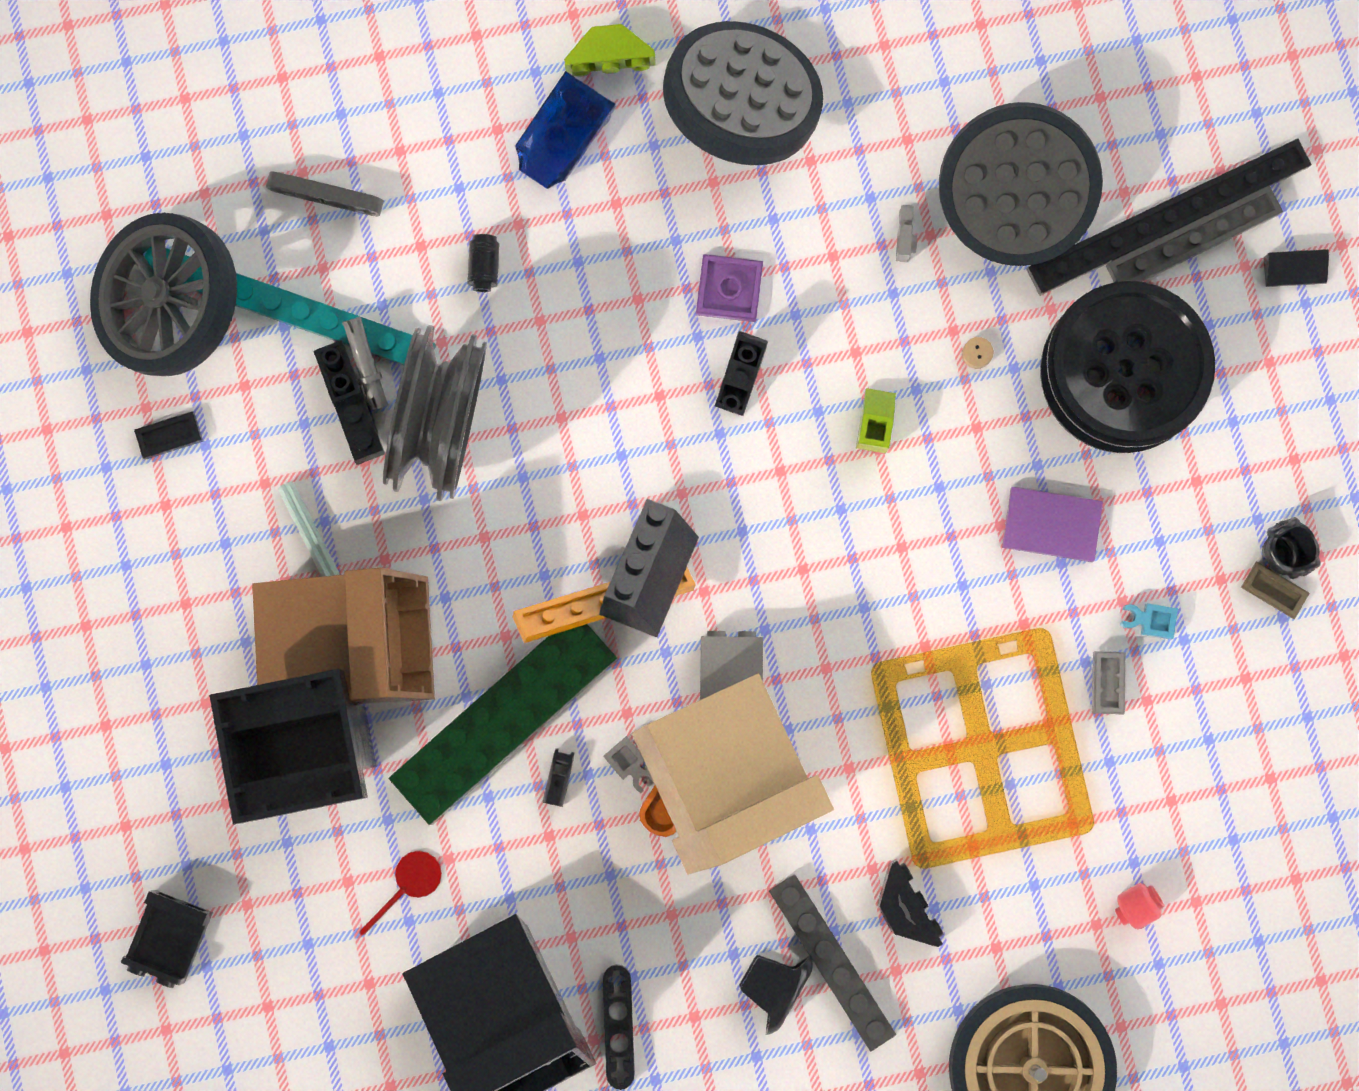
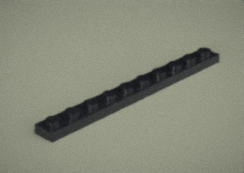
[1026,139,1312,296]

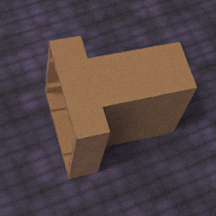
[252,567,435,704]

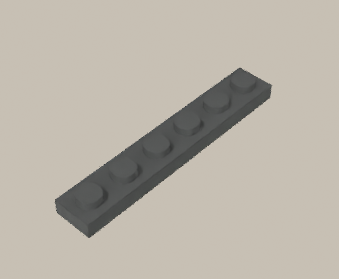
[1106,185,1283,282]
[768,874,897,1052]

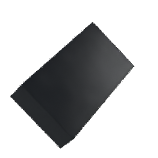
[134,411,203,460]

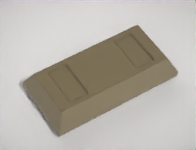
[1241,561,1310,619]

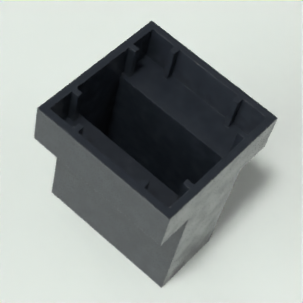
[209,669,377,825]
[402,914,597,1091]

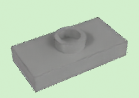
[1092,651,1126,715]

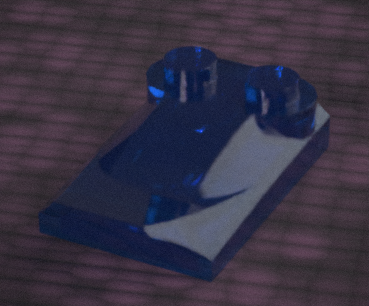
[515,71,616,189]

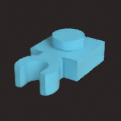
[1120,603,1178,640]

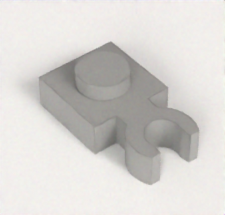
[896,205,917,262]
[603,736,654,793]

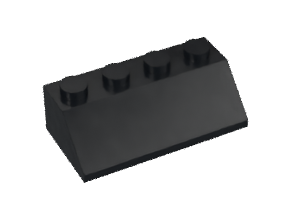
[599,499,699,637]

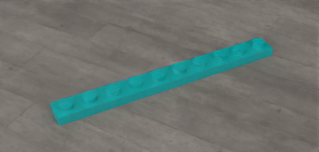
[139,247,436,365]

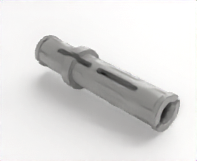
[342,317,389,411]

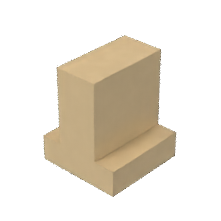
[632,673,834,875]

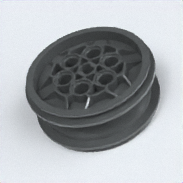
[383,325,487,501]

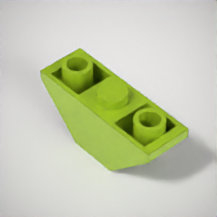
[564,24,656,77]

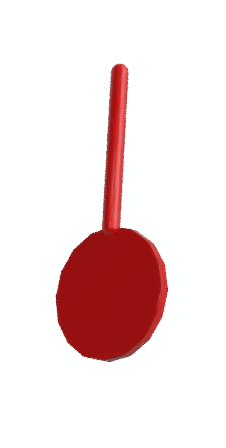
[359,851,442,935]

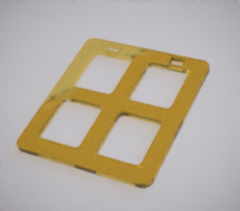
[871,628,1094,869]

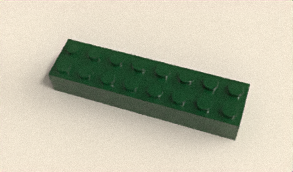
[388,624,618,826]

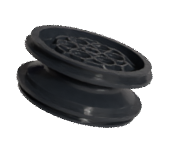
[1040,281,1215,453]

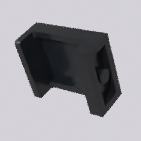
[120,890,213,988]

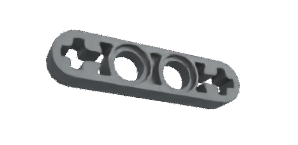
[266,171,384,217]

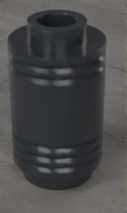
[467,234,500,293]

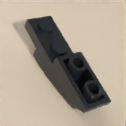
[313,340,385,465]

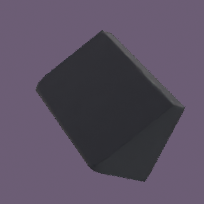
[1263,249,1329,287]

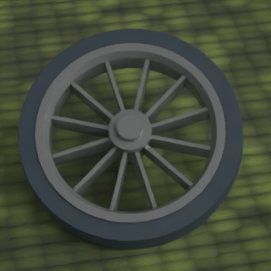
[90,212,237,376]

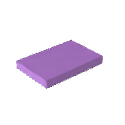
[1002,487,1103,562]

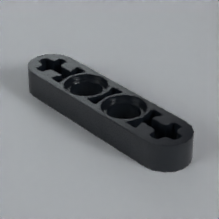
[603,964,635,1090]

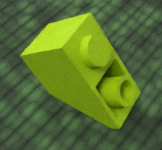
[856,388,896,454]

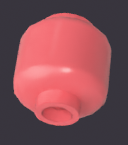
[1115,883,1165,930]

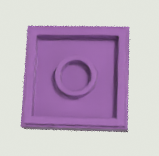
[696,254,763,323]

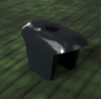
[739,955,813,1035]

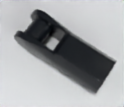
[542,748,575,807]

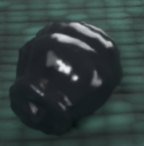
[1262,517,1321,579]

